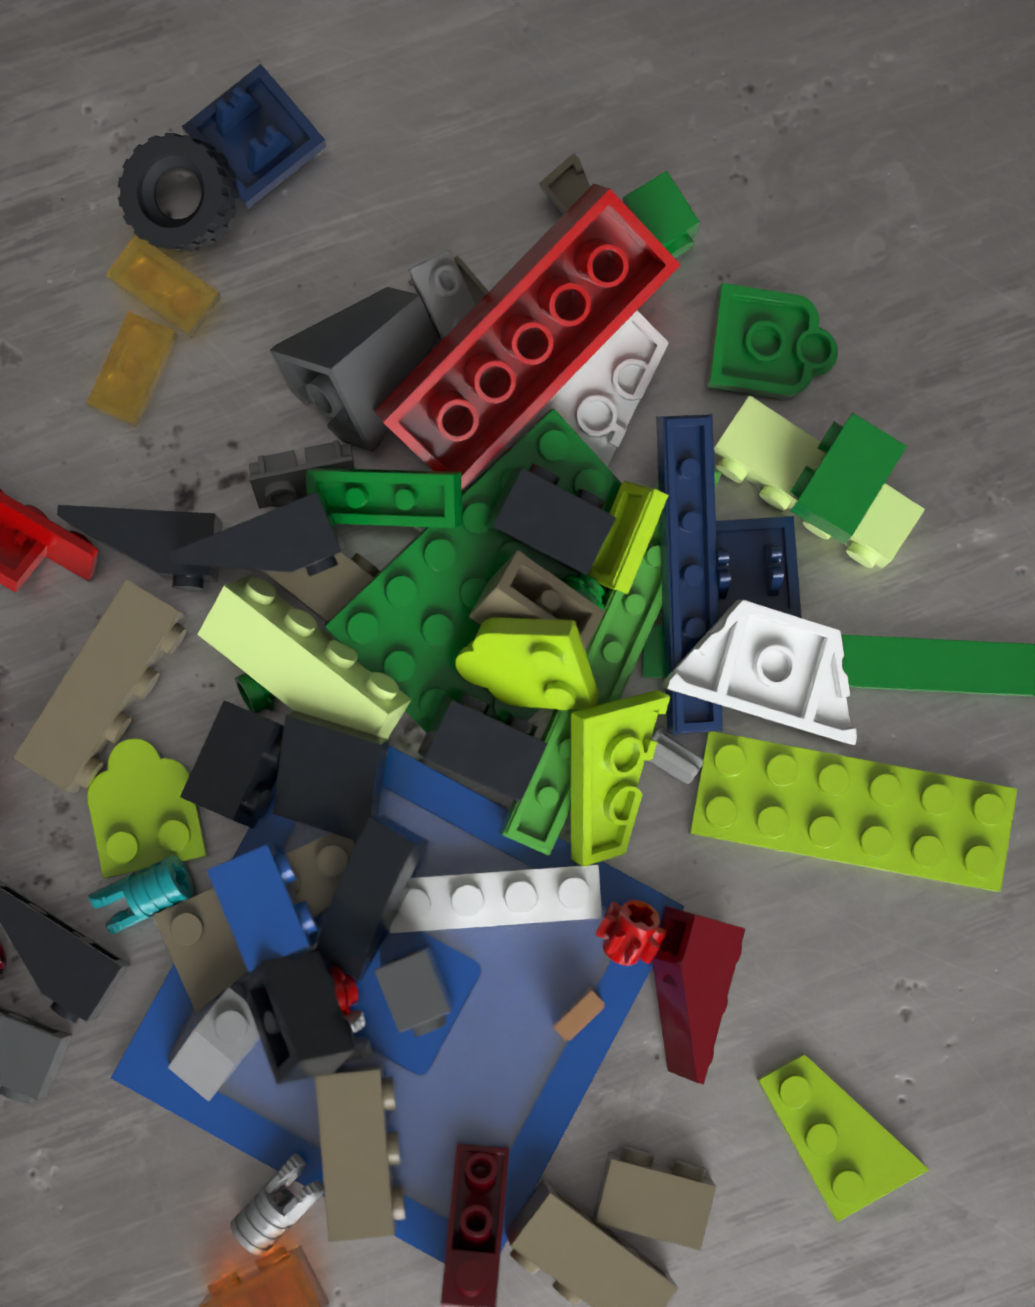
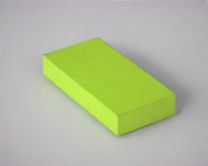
[588,480,668,594]

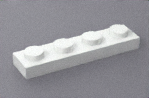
[390,865,602,933]

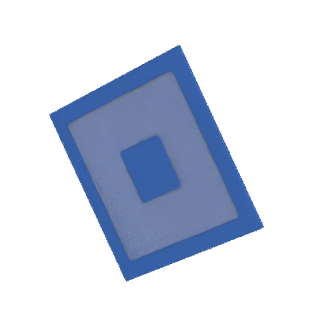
[111,745,685,1263]

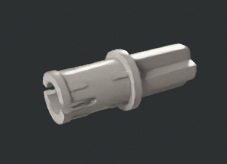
[649,725,703,784]

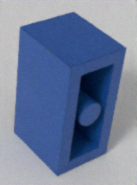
[207,844,318,972]

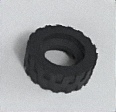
[118,133,239,252]

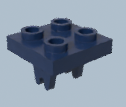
[182,64,327,209]
[716,516,802,619]

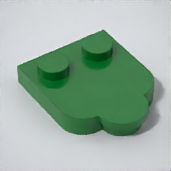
[706,283,838,399]

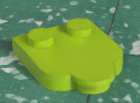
[455,618,599,710]
[87,738,209,879]

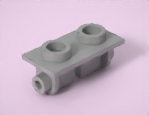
[408,249,476,341]
[249,440,355,508]

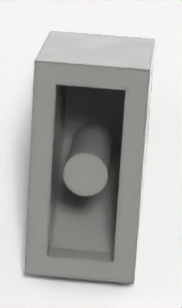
[168,983,260,1101]

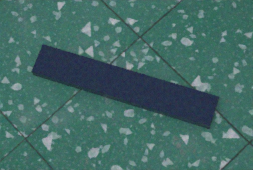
[656,414,723,735]

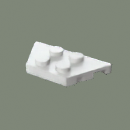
[662,600,857,745]

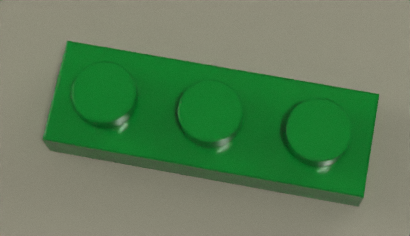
[306,468,463,528]

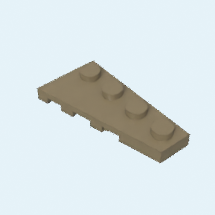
[153,833,356,1013]

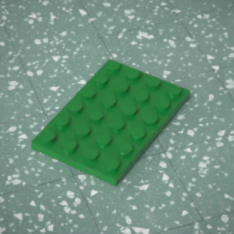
[323,408,622,732]

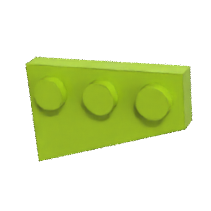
[571,690,670,867]
[756,1052,929,1223]

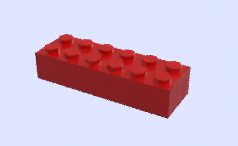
[374,184,681,490]

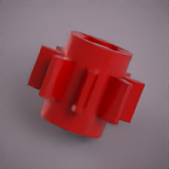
[595,900,667,966]

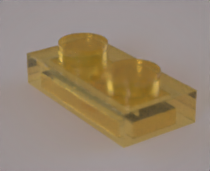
[106,234,222,338]
[86,311,178,428]

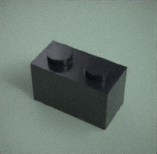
[485,464,616,575]
[418,692,548,802]
[180,700,284,829]
[241,951,356,1085]

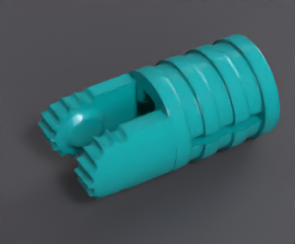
[88,855,194,935]

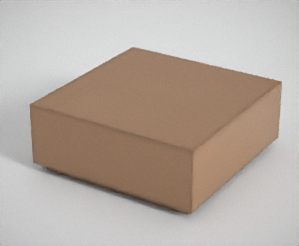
[552,986,605,1041]

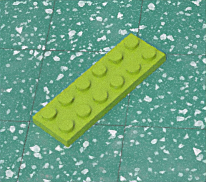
[688,731,1018,892]

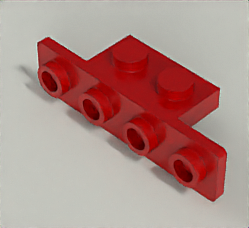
[0,488,98,593]

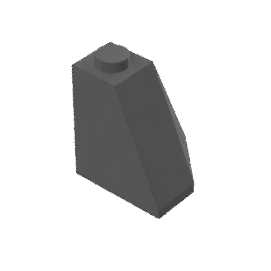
[270,287,439,452]

